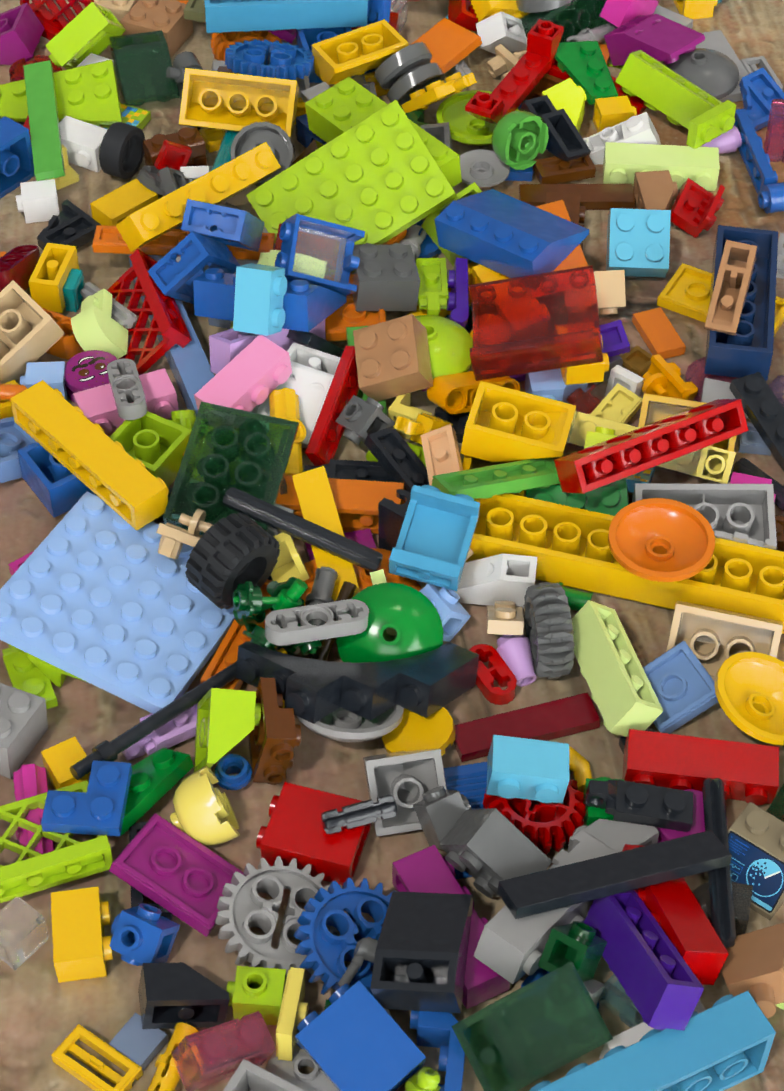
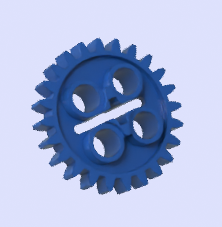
[225,39,314,80]
[294,877,395,995]

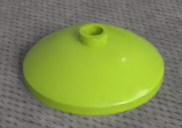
[436,90,519,146]
[415,315,475,379]

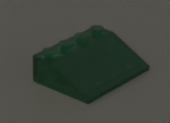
[163,402,299,536]

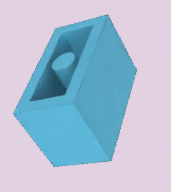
[233,263,287,336]
[486,734,569,804]

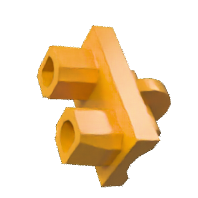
[642,354,698,401]

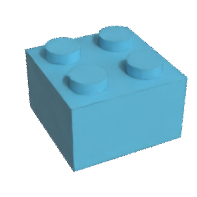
[606,208,671,278]

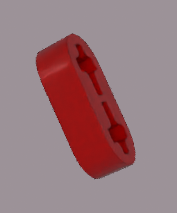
[469,644,517,705]

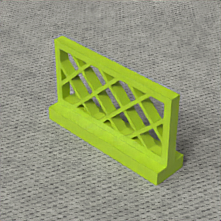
[0,780,113,903]

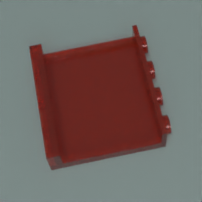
[469,265,604,381]

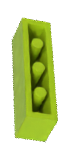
[615,50,723,129]

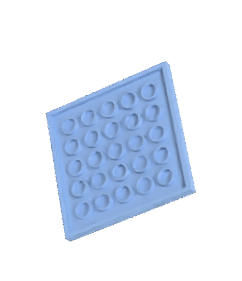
[0,491,235,714]

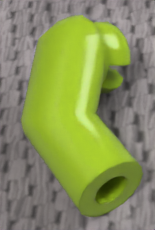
[405,1066,441,1091]

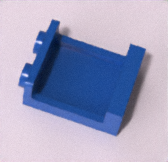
[295,980,426,1091]

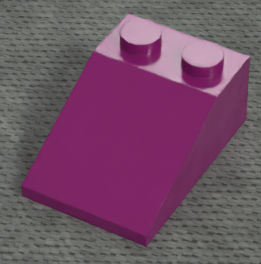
[0,3,44,65]

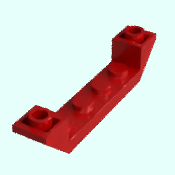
[465,19,564,125]

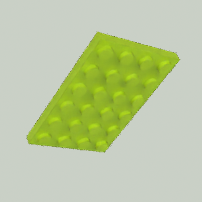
[246,100,457,275]

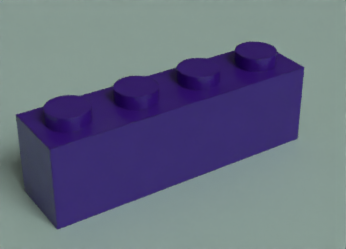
[584,890,704,1031]

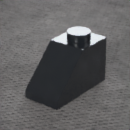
[138,962,230,1029]

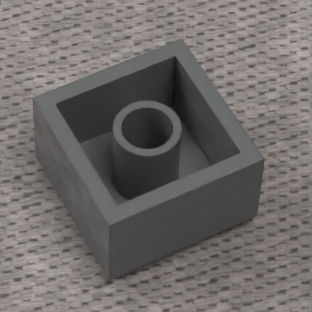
[349,243,420,311]
[438,808,552,898]

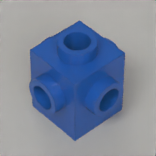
[109,903,180,966]

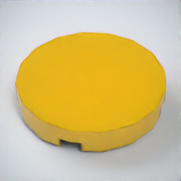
[382,707,455,756]

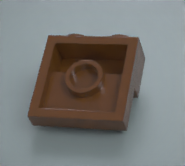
[248,677,301,785]

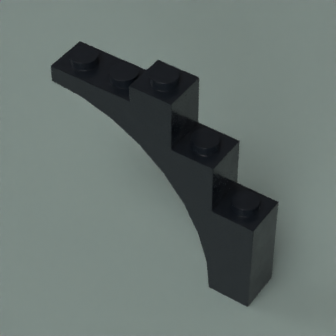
[236,641,479,724]

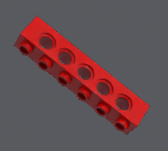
[554,399,749,494]

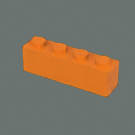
[266,475,405,534]

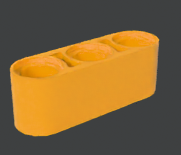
[427,368,520,414]

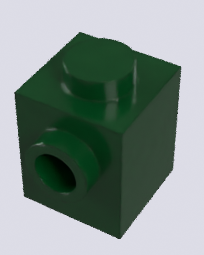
[538,921,607,985]

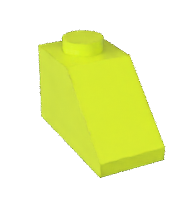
[542,78,587,132]

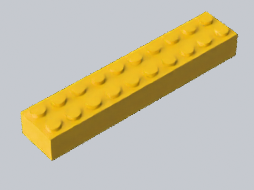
[466,493,784,634]

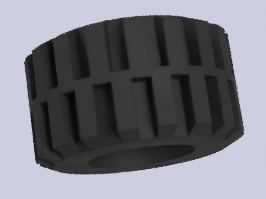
[185,512,280,609]

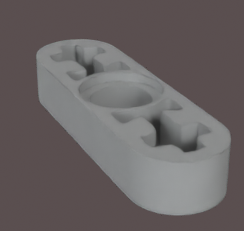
[107,358,148,420]
[265,599,369,646]

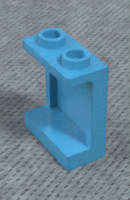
[389,485,480,591]

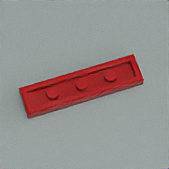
[305,346,359,466]

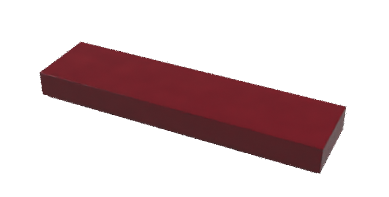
[453,692,601,762]

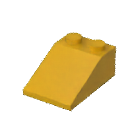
[460,381,576,462]

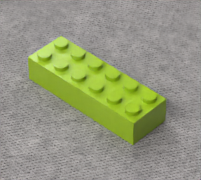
[305,77,462,188]

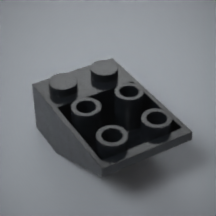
[370,891,473,1013]

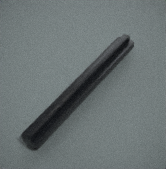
[222,487,383,572]
[702,778,736,948]

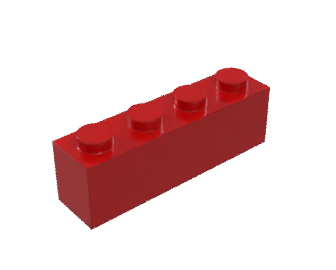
[622,729,779,805]
[622,844,729,985]

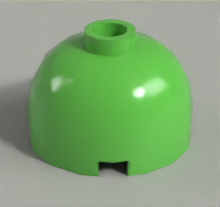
[492,111,549,170]

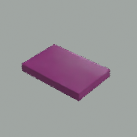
[109,813,244,937]

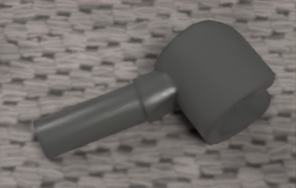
[337,937,378,987]

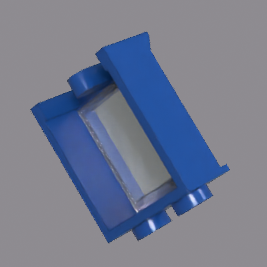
[275,214,365,296]

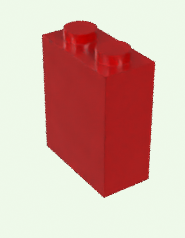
[256,782,372,886]

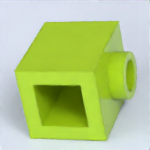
[226,966,287,1026]

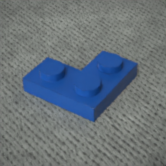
[41,760,132,837]

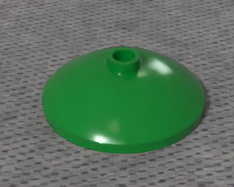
[336,583,444,663]

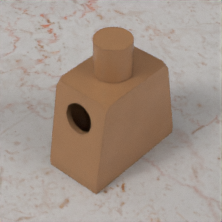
[721,923,784,1019]

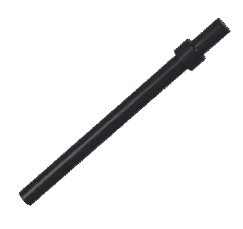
[70,661,237,780]

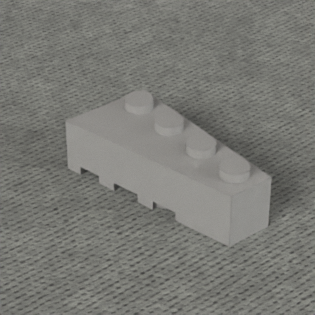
[632,483,777,550]
[474,830,617,984]

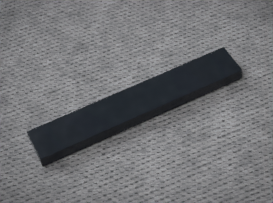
[497,830,732,919]

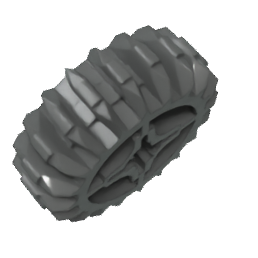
[523,582,575,679]

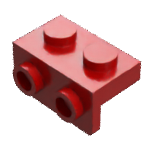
[670,178,725,238]

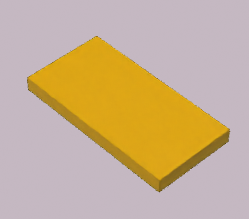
[657,263,784,336]

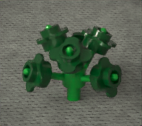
[233,577,324,656]

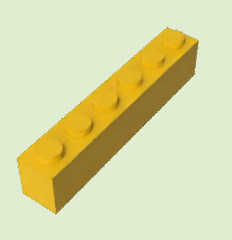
[116,142,281,252]
[10,380,169,531]

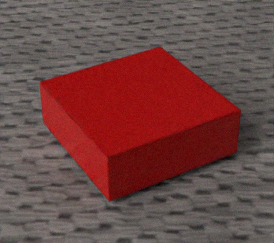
[154,140,193,171]

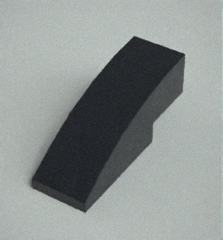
[519,95,591,162]

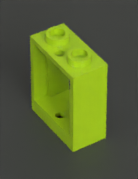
[45,2,126,70]

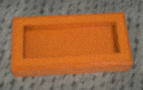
[632,307,686,359]

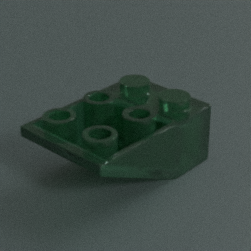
[109,30,179,106]
[451,962,613,1091]

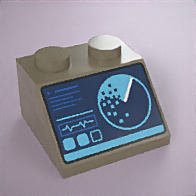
[703,802,784,920]

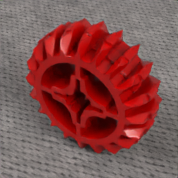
[482,780,586,855]

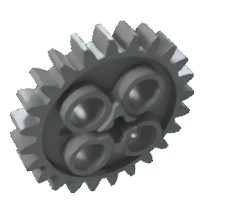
[215,856,340,976]

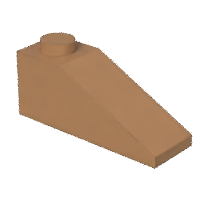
[633,170,678,210]
[704,240,757,335]

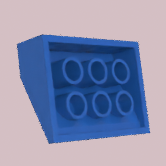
[434,189,589,289]
[193,268,347,332]

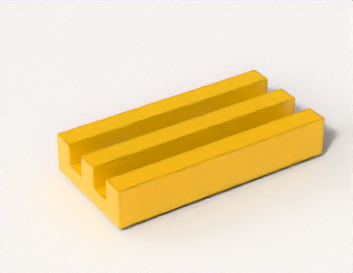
[51,1024,143,1091]

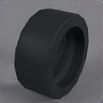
[99,122,145,180]

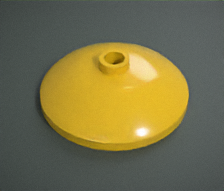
[714,652,784,746]

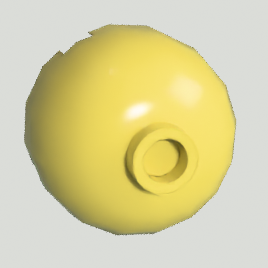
[170,766,240,846]

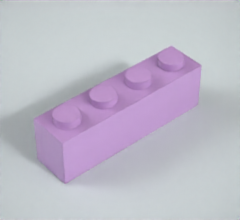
[209,319,326,374]

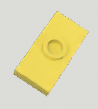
[590,383,643,424]
[276,967,309,1061]

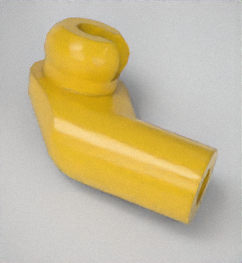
[569,746,593,792]

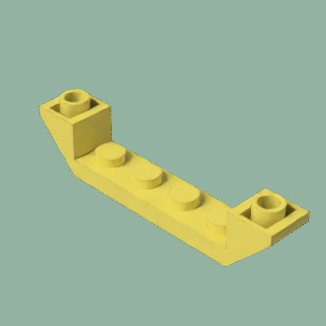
[566,411,736,484]

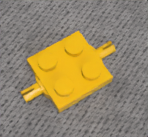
[401,72,477,113]

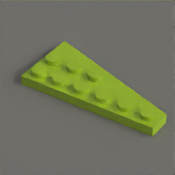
[0,59,123,127]

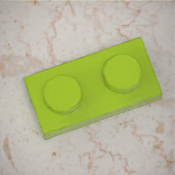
[686,100,736,149]

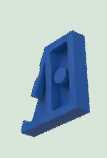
[739,68,784,131]

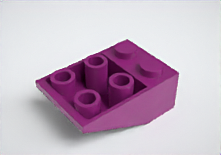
[604,14,705,66]

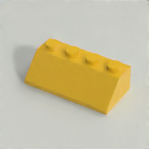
[179,68,299,138]

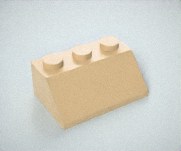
[666,601,783,682]

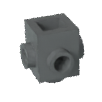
[335,395,395,445]

